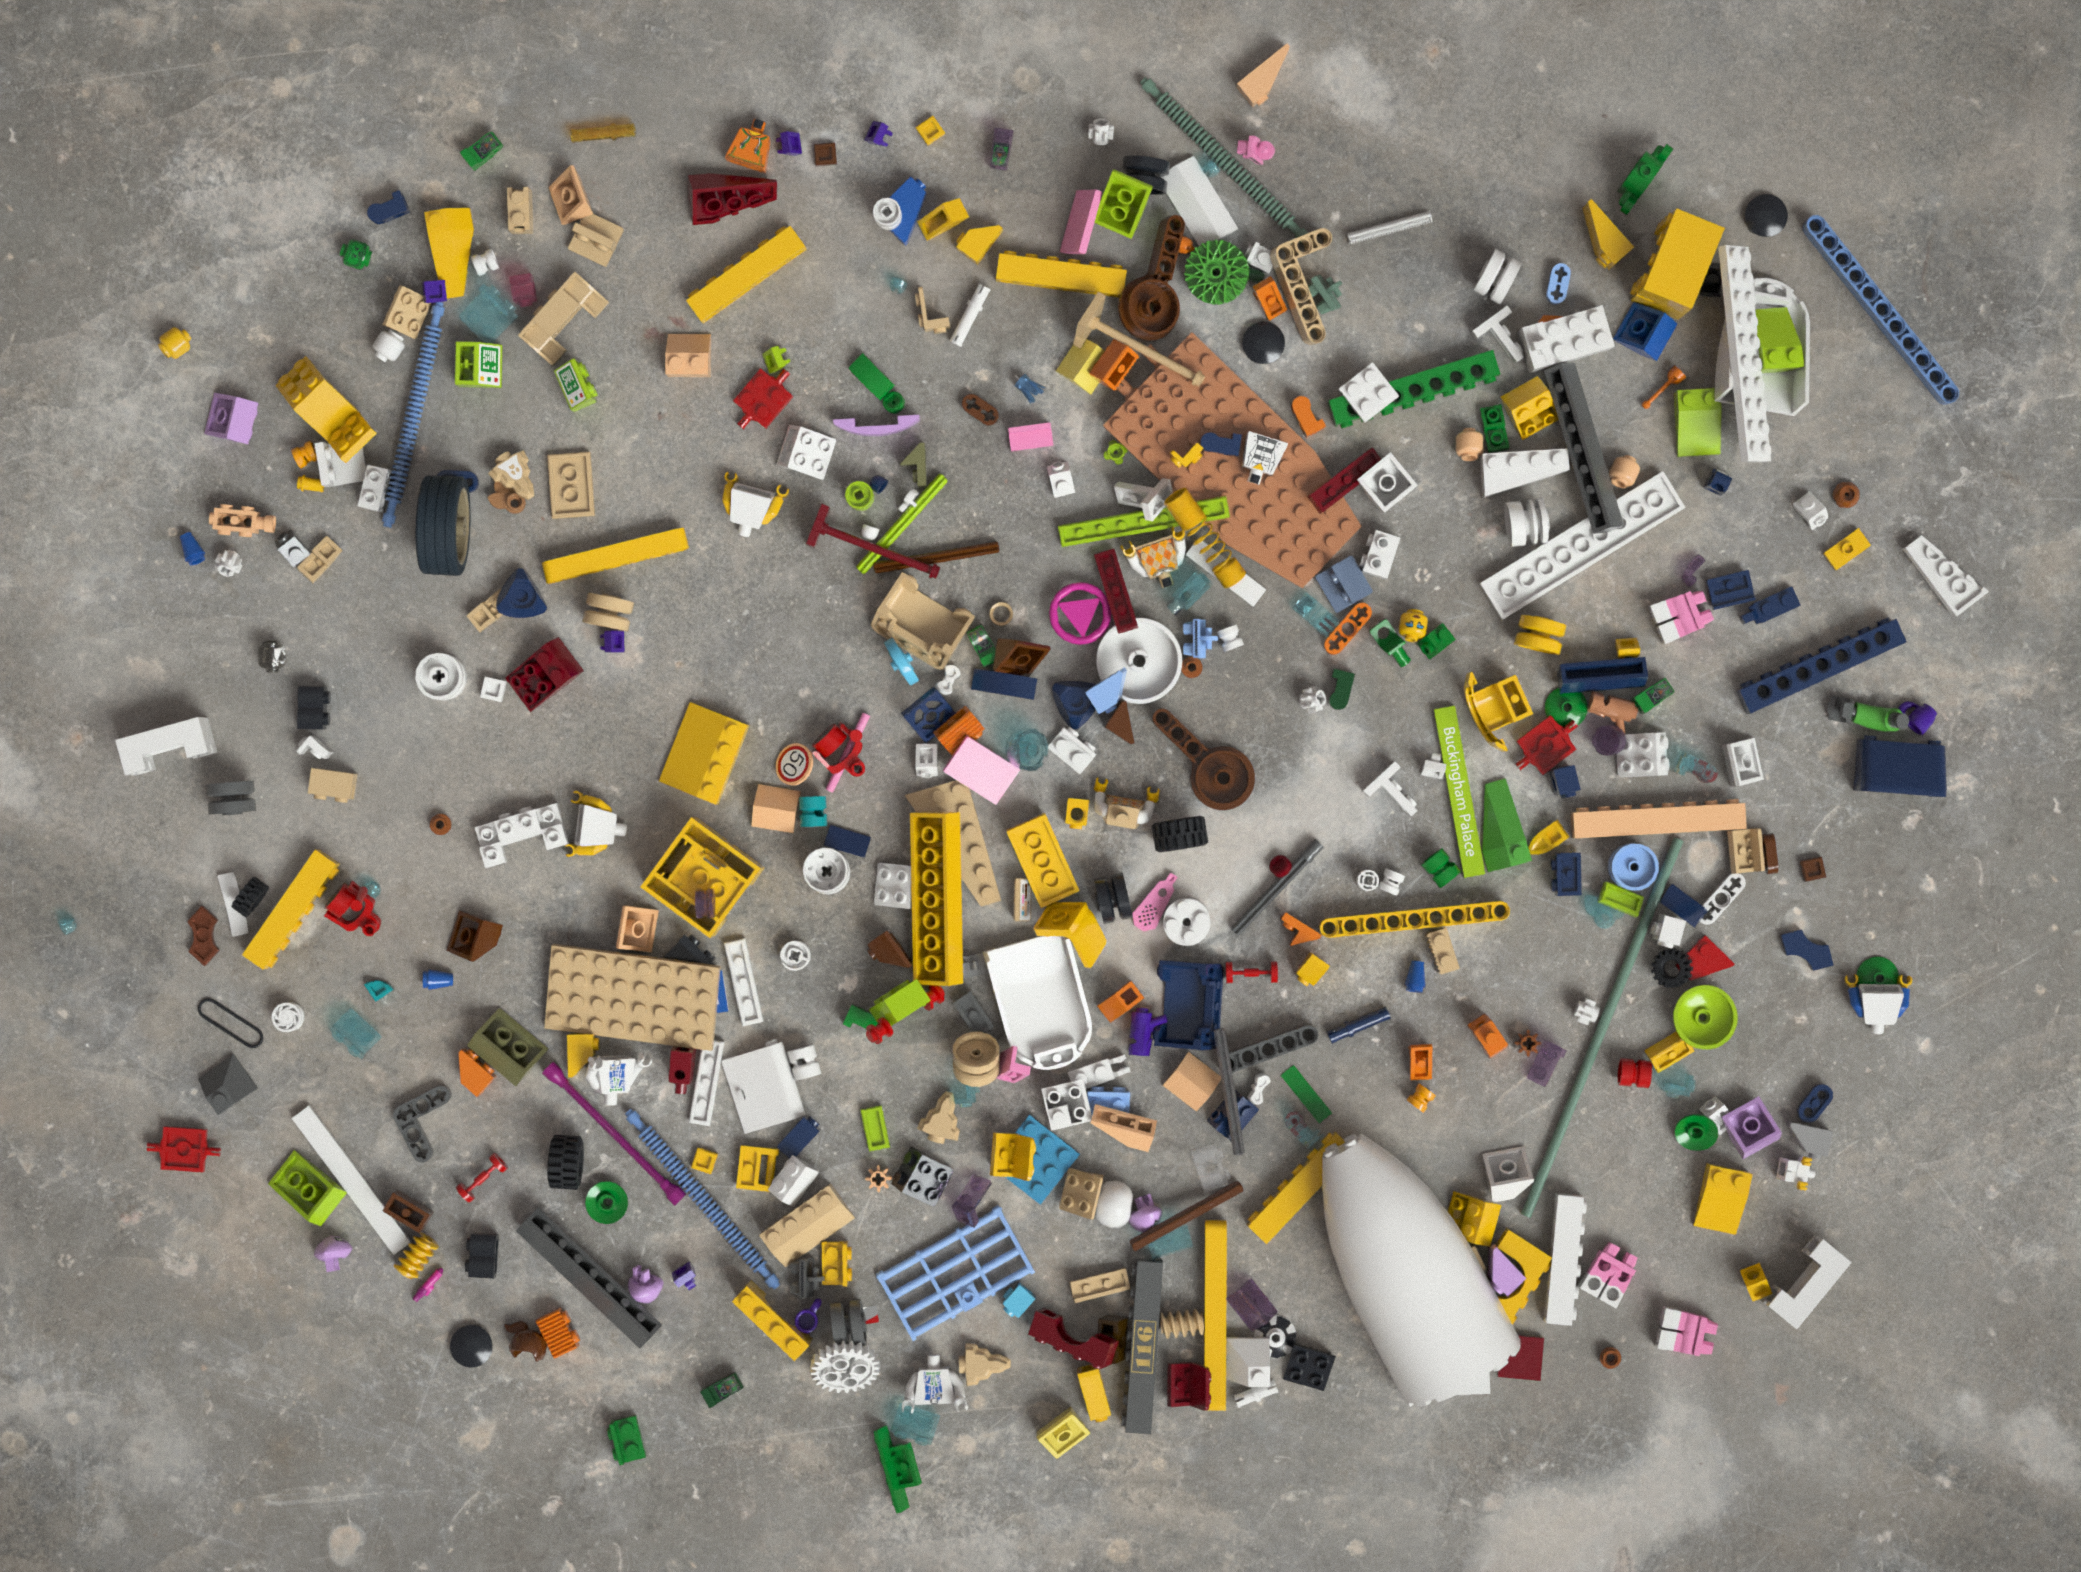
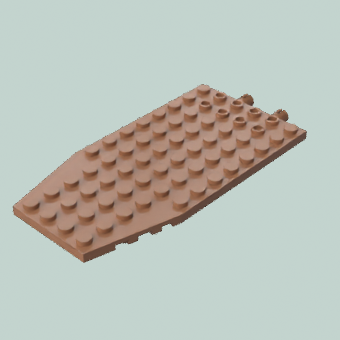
[1102,332,1362,588]

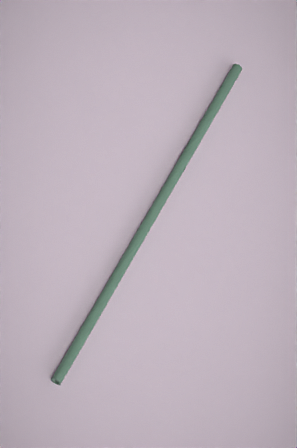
[1521,837,1684,1218]

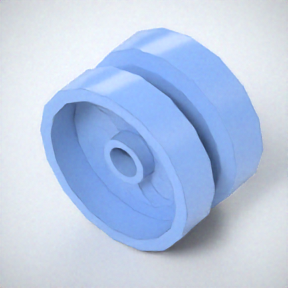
[1608,843,1659,890]

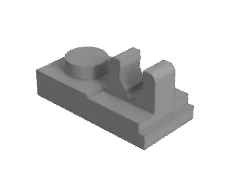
[963,953,988,978]

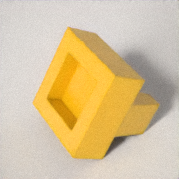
[1615,638,1640,659]

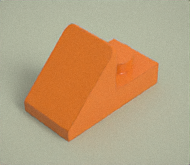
[1253,276,1287,321]
[1280,912,1322,946]
[1408,1044,1433,1080]

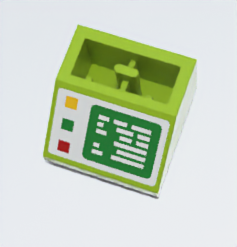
[455,342,503,388]
[554,358,598,412]

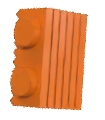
[1089,339,1139,390]
[933,706,985,755]
[535,1307,580,1359]

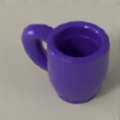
[1898,701,1937,735]
[795,1298,822,1333]

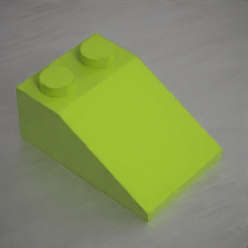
[1094,169,1153,239]
[1755,307,1804,374]
[1673,388,1722,457]
[268,1150,347,1226]

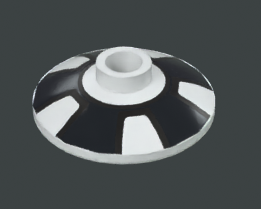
[1254,1315,1297,1358]

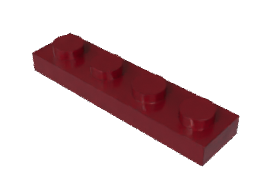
[1307,447,1382,514]
[1094,549,1139,634]

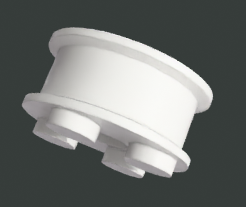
[1163,898,1210,946]

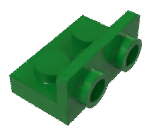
[607,1415,647,1466]

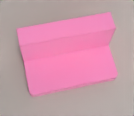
[1008,423,1053,452]
[996,1046,1031,1083]

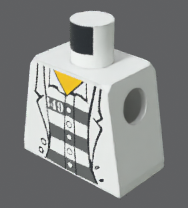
[1242,431,1288,485]

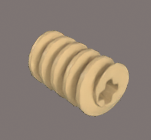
[1159,1309,1204,1339]

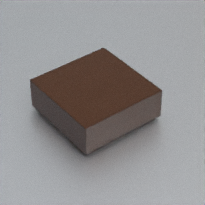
[814,142,837,167]
[1800,856,1826,882]

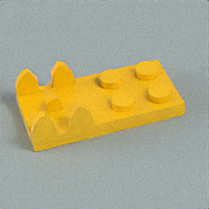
[1006,813,1080,908]

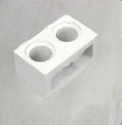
[358,465,392,513]

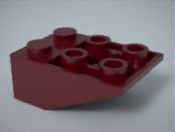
[505,637,584,712]

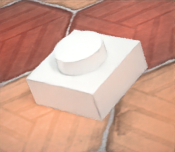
[480,677,507,702]

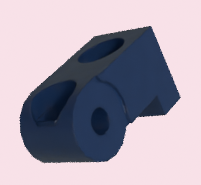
[367,190,411,225]
[1199,432,1242,457]
[1703,468,1733,496]

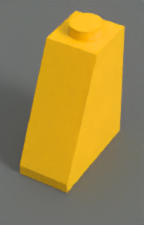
[1077,1365,1111,1422]

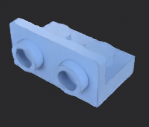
[1087,1086,1130,1114]

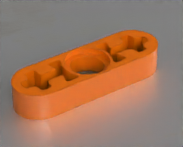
[1324,603,1372,655]

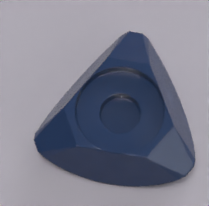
[496,568,547,618]
[1052,681,1096,729]

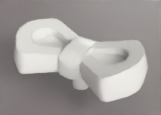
[898,489,919,512]
[936,665,961,695]
[1247,1073,1270,1105]

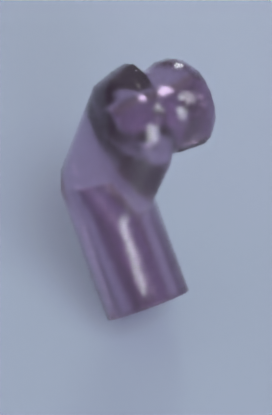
[1682,554,1705,587]

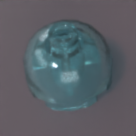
[1006,728,1048,771]

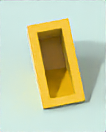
[917,198,969,240]
[956,225,1003,265]
[1295,952,1330,986]
[567,1033,599,1078]

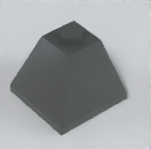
[198,1054,258,1115]

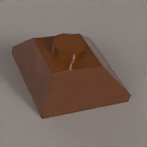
[446,910,503,962]
[867,929,913,968]

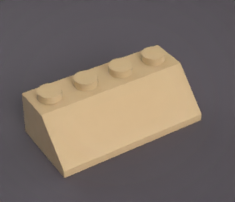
[759,1183,855,1268]

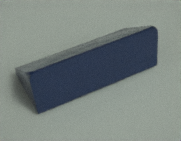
[823,825,871,858]
[1660,884,1707,928]

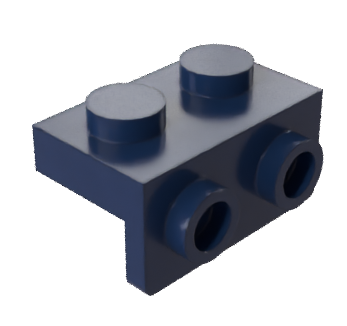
[1550,852,1582,896]
[1207,1089,1259,1141]

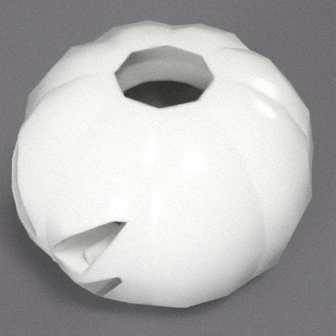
[1096,1180,1133,1228]

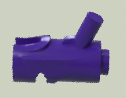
[1128,1008,1168,1056]

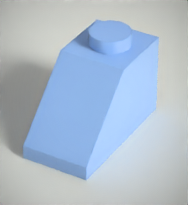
[1085,667,1127,714]

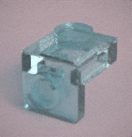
[1661,1074,1696,1098]
[954,1085,980,1108]

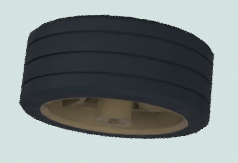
[415,475,471,576]

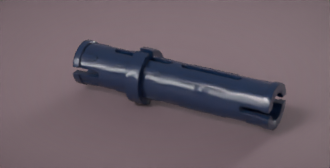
[1326,1006,1391,1044]

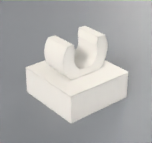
[1421,753,1446,779]

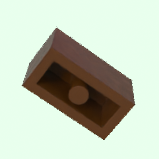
[382,1190,434,1233]

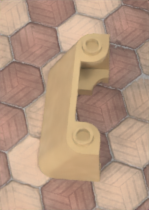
[871,572,975,670]

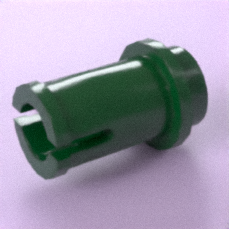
[1248,267,1265,284]

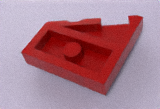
[1674,935,1735,981]

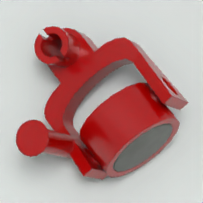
[811,722,865,777]
[324,880,381,936]

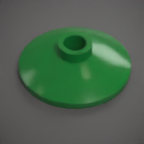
[1545,688,1588,728]
[1856,957,1899,988]
[1675,1114,1718,1151]
[585,1181,628,1224]

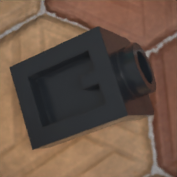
[1699,262,1722,297]

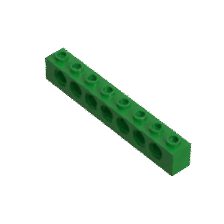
[1327,350,1501,429]

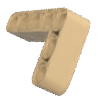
[1270,228,1332,345]

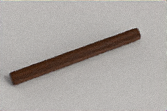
[873,541,1000,573]
[1129,1181,1243,1251]

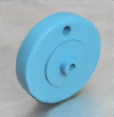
[884,637,919,686]

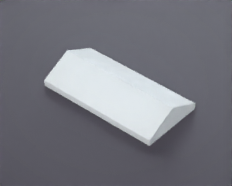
[1161,156,1238,246]

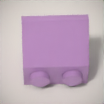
[204,393,258,444]
[1722,1096,1782,1159]
[1488,1242,1526,1296]

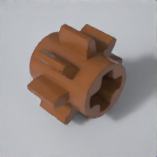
[1514,1029,1542,1057]

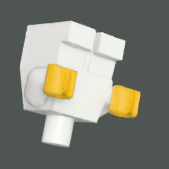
[1776,1156,1816,1191]

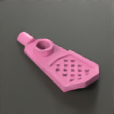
[1132,873,1177,931]

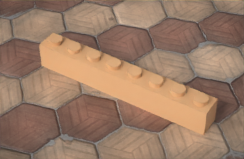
[1571,799,1747,838]

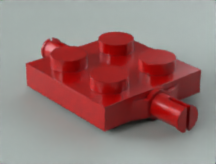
[733,368,794,430]
[1515,715,1578,775]
[147,1126,221,1173]

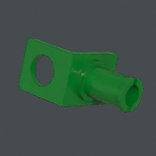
[1369,619,1411,667]

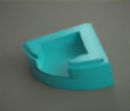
[364,980,394,1002]

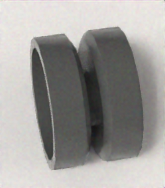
[206,781,256,816]
[830,1298,867,1346]

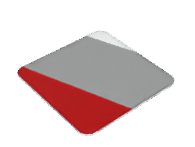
[863,1306,879,1324]

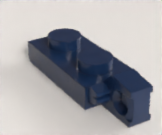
[1740,586,1801,624]

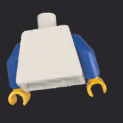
[1844,974,1912,1034]

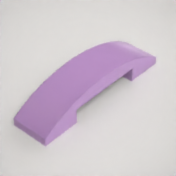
[833,415,920,436]

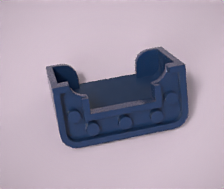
[1853,735,1947,797]
[1153,960,1223,1050]

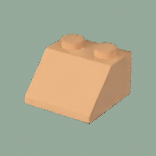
[665,334,711,377]

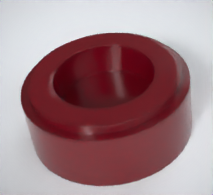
[1269,855,1292,877]

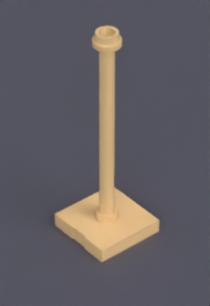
[1073,292,1205,387]

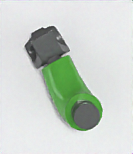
[1827,696,1909,732]

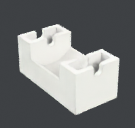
[115,717,218,776]
[1761,1234,1852,1329]

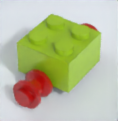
[866,979,945,1044]

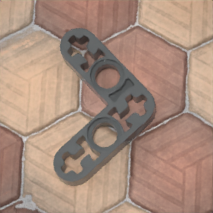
[393,1085,452,1163]

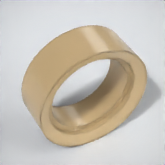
[990,602,1013,626]

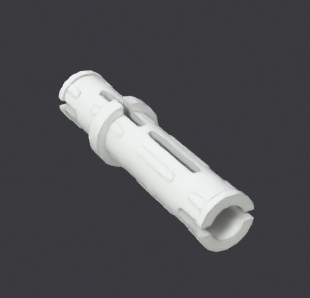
[949,284,991,347]

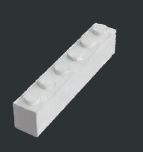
[1544,1193,1587,1326]

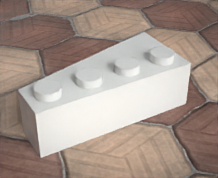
[1480,448,1570,499]

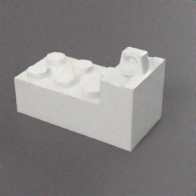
[1517,305,1615,374]

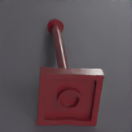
[806,504,940,579]

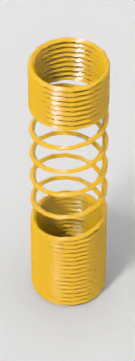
[1164,488,1246,588]

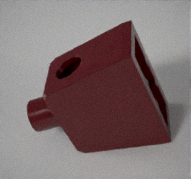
[669,1046,697,1094]

